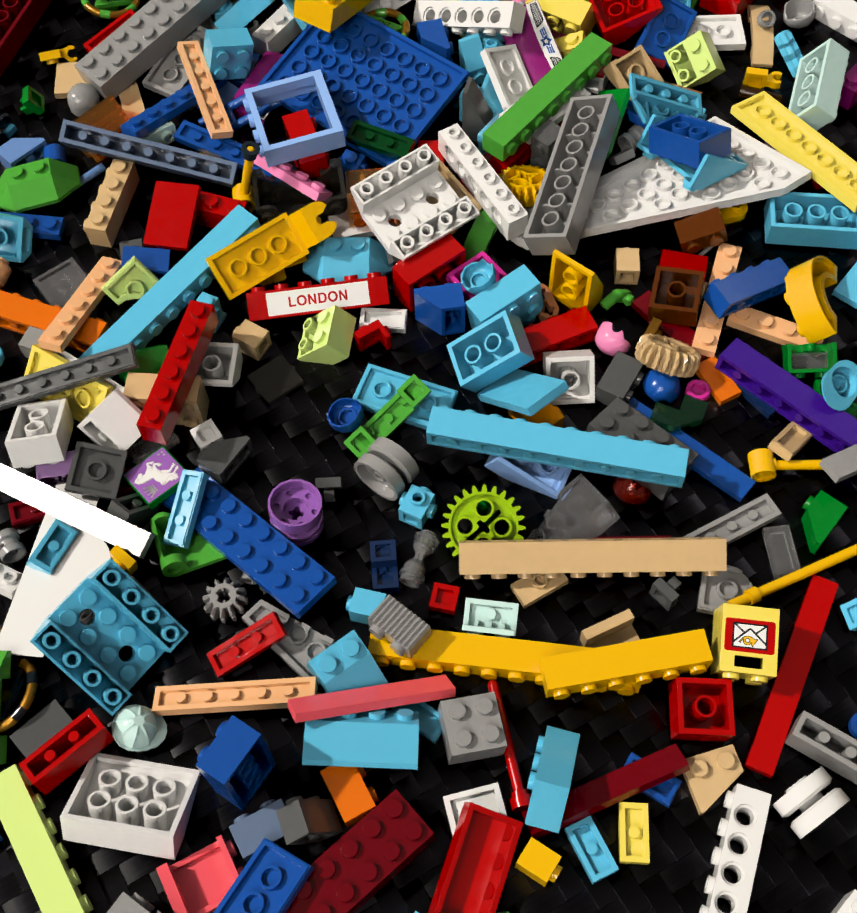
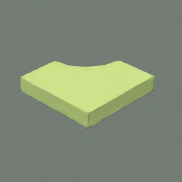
[101,256,160,305]

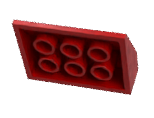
[586,0,663,47]

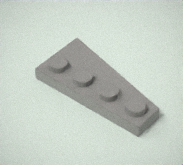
[242,599,335,689]

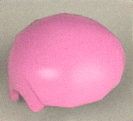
[595,322,631,357]

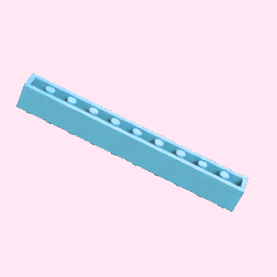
[78,204,261,379]
[426,405,689,488]

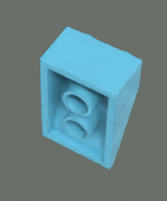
[307,629,388,710]

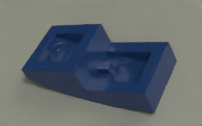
[370,539,400,594]

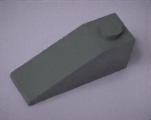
[462,77,493,142]

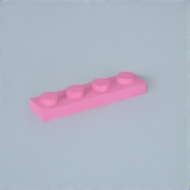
[253,154,333,201]

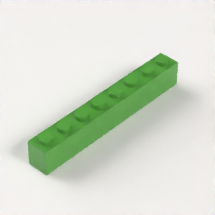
[482,32,612,162]

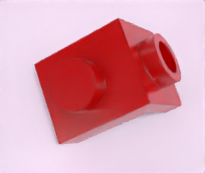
[354,320,393,352]

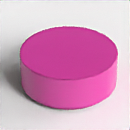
[685,379,711,404]

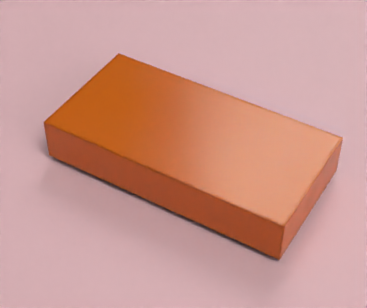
[696,355,742,406]

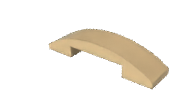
[747,5,774,68]

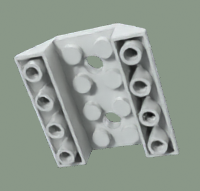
[350,143,480,261]

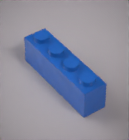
[703,257,790,319]

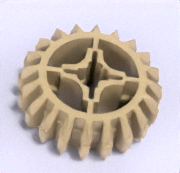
[634,333,702,378]

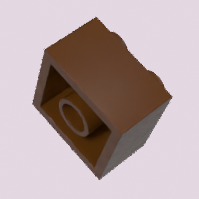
[648,266,705,327]

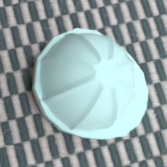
[111,704,167,752]

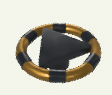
[0,658,38,733]

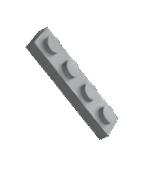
[684,493,782,545]

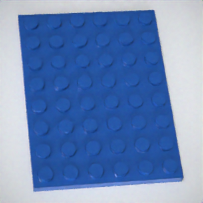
[257,11,470,167]

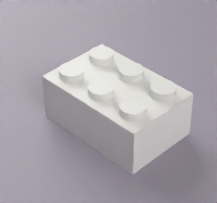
[5,397,75,469]

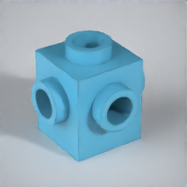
[398,484,437,530]

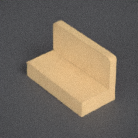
[580,609,640,648]

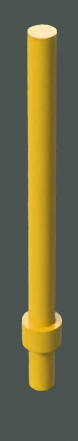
[727,544,857,605]

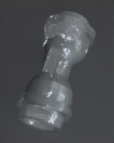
[399,530,439,588]

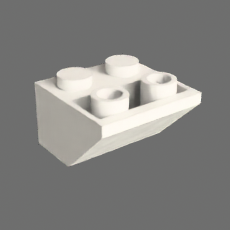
[77,388,142,451]

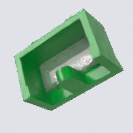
[781,342,837,379]

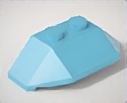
[629,73,702,125]
[303,237,394,284]

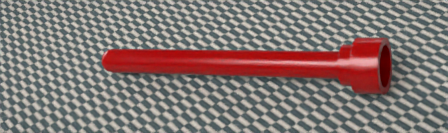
[488,680,531,812]

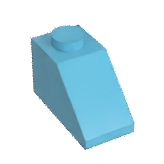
[458,33,487,85]

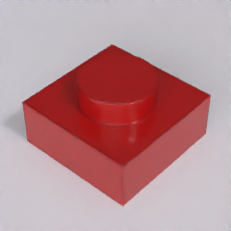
[429,582,460,615]

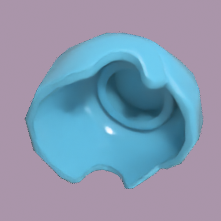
[460,259,496,295]

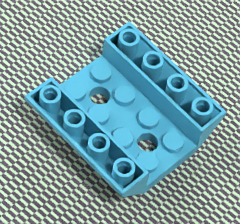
[30,558,189,716]

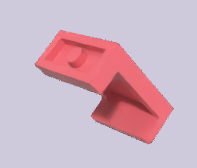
[156,835,244,913]

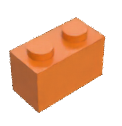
[320,766,379,828]

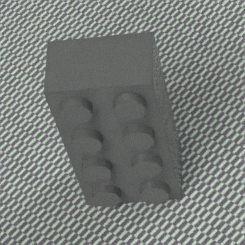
[586,397,698,500]

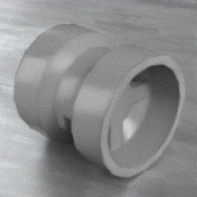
[617,124,644,151]
[0,528,27,564]

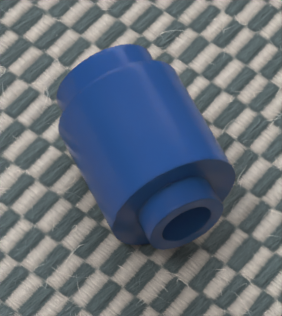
[43,143,67,163]

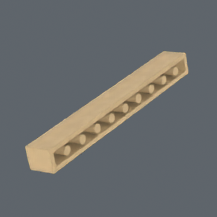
[458,537,727,579]

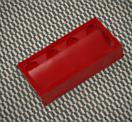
[428,802,523,913]

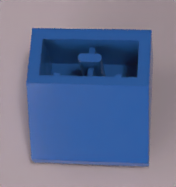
[416,18,454,62]
[414,283,465,336]

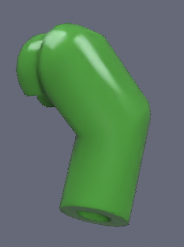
[600,289,635,311]

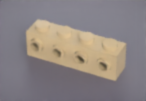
[83,159,140,248]

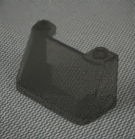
[252,158,348,224]

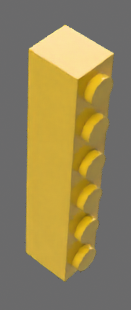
[539,629,713,700]

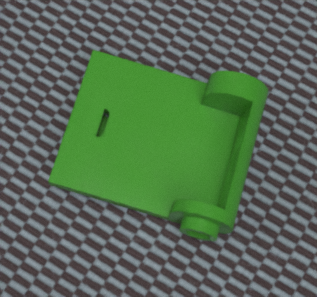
[150,512,227,577]

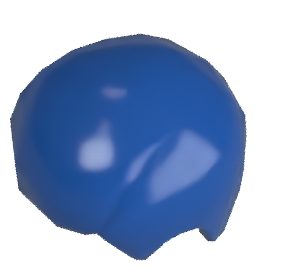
[642,369,681,403]
[326,397,364,434]

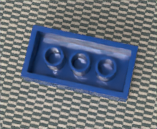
[196,715,276,811]

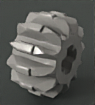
[202,577,248,624]

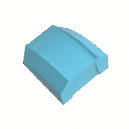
[0,213,33,263]

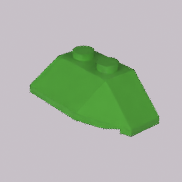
[0,157,82,213]

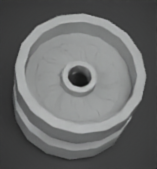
[354,437,419,501]

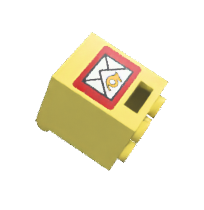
[710,603,780,685]

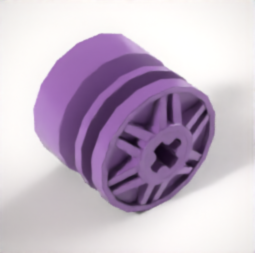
[268,479,323,547]

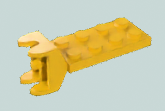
[205,201,337,300]

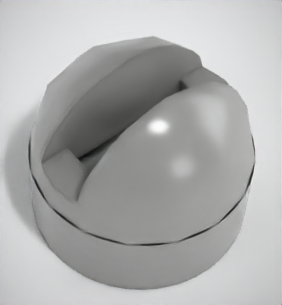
[757,10,776,28]

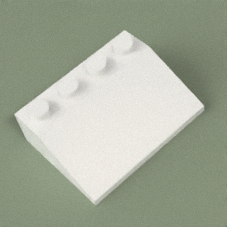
[60,753,201,860]

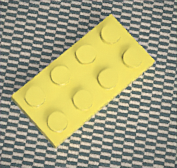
[24,344,114,422]

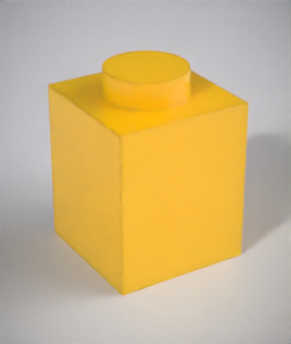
[515,837,563,887]

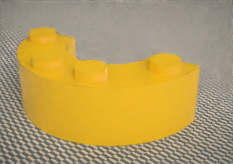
[784,256,837,343]

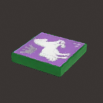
[123,446,185,510]

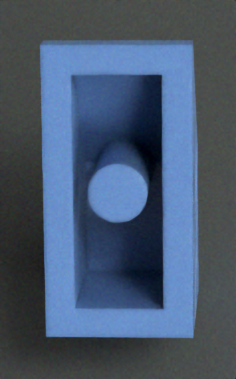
[0,138,47,169]

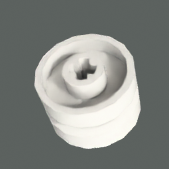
[773,766,850,839]

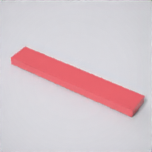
[288,674,456,723]

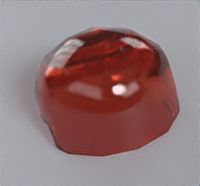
[612,477,651,504]

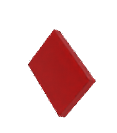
[143,181,202,252]

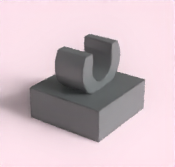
[315,477,343,502]
[649,576,682,611]

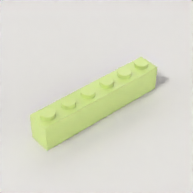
[0,764,93,913]

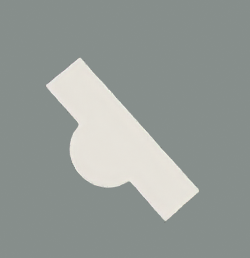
[0,482,111,658]

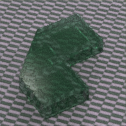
[650,394,708,433]

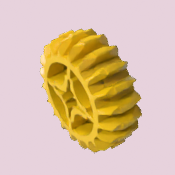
[498,164,546,209]

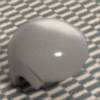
[783,0,815,29]
[67,83,100,118]

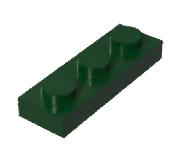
[345,119,415,160]

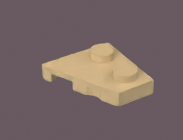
[683,744,744,815]

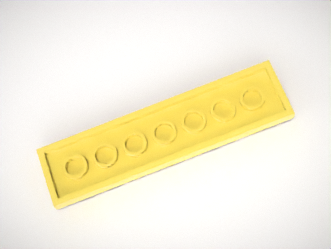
[730,91,857,213]

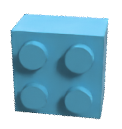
[203,28,254,81]

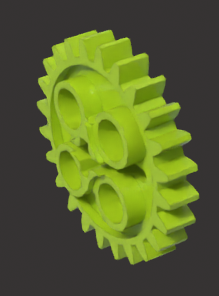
[441,484,526,556]

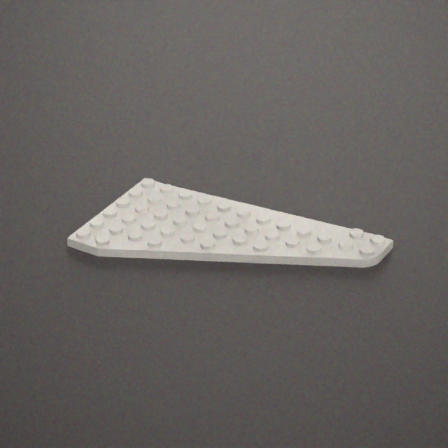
[499,116,812,250]

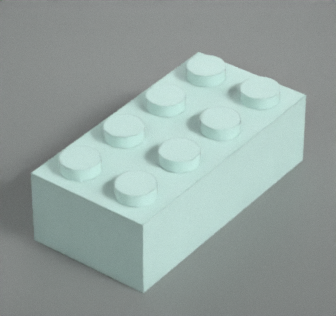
[788,38,850,131]

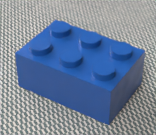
[649,113,731,170]

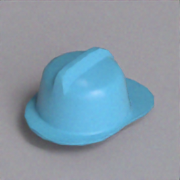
[821,360,857,411]

